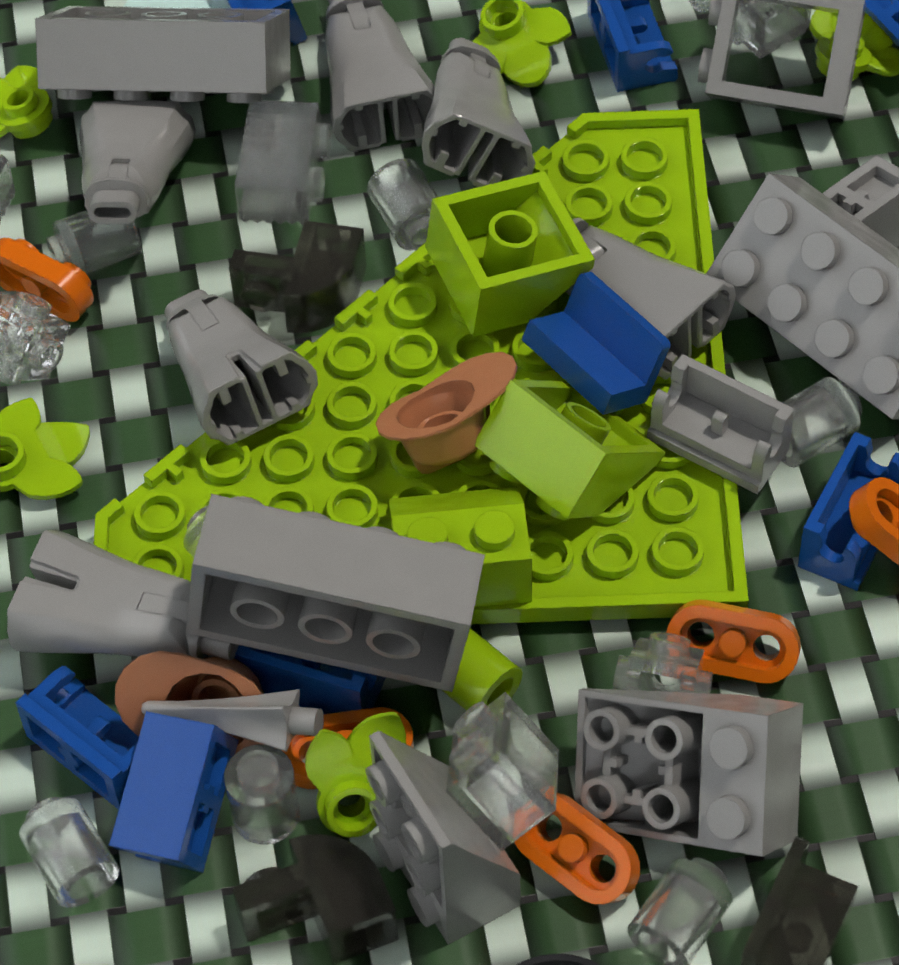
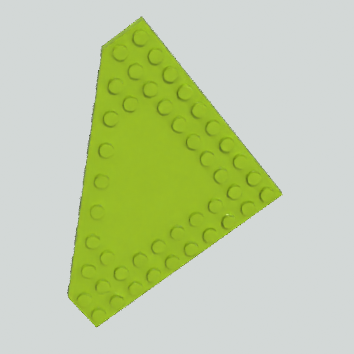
[94,109,749,624]

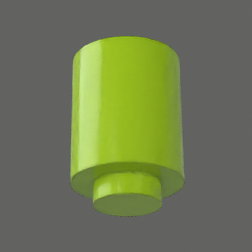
[440,628,523,722]

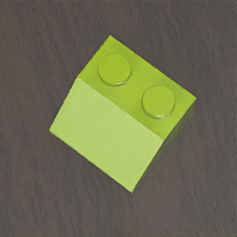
[426,171,595,337]
[475,380,666,521]
[389,486,532,608]

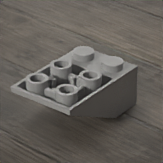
[574,688,803,857]
[365,731,521,945]

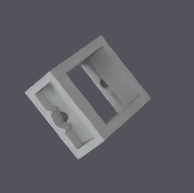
[698,0,866,120]

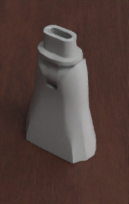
[325,0,434,152]
[422,38,535,187]
[79,101,196,224]
[565,218,736,380]
[165,289,318,445]
[7,529,239,660]

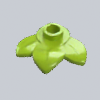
[472,0,572,87]
[809,10,899,81]
[0,65,53,139]
[0,398,90,500]
[305,711,406,838]

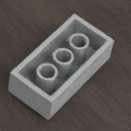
[35,6,291,103]
[706,173,899,419]
[186,494,485,692]

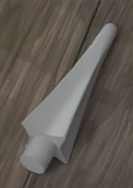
[141,689,324,752]

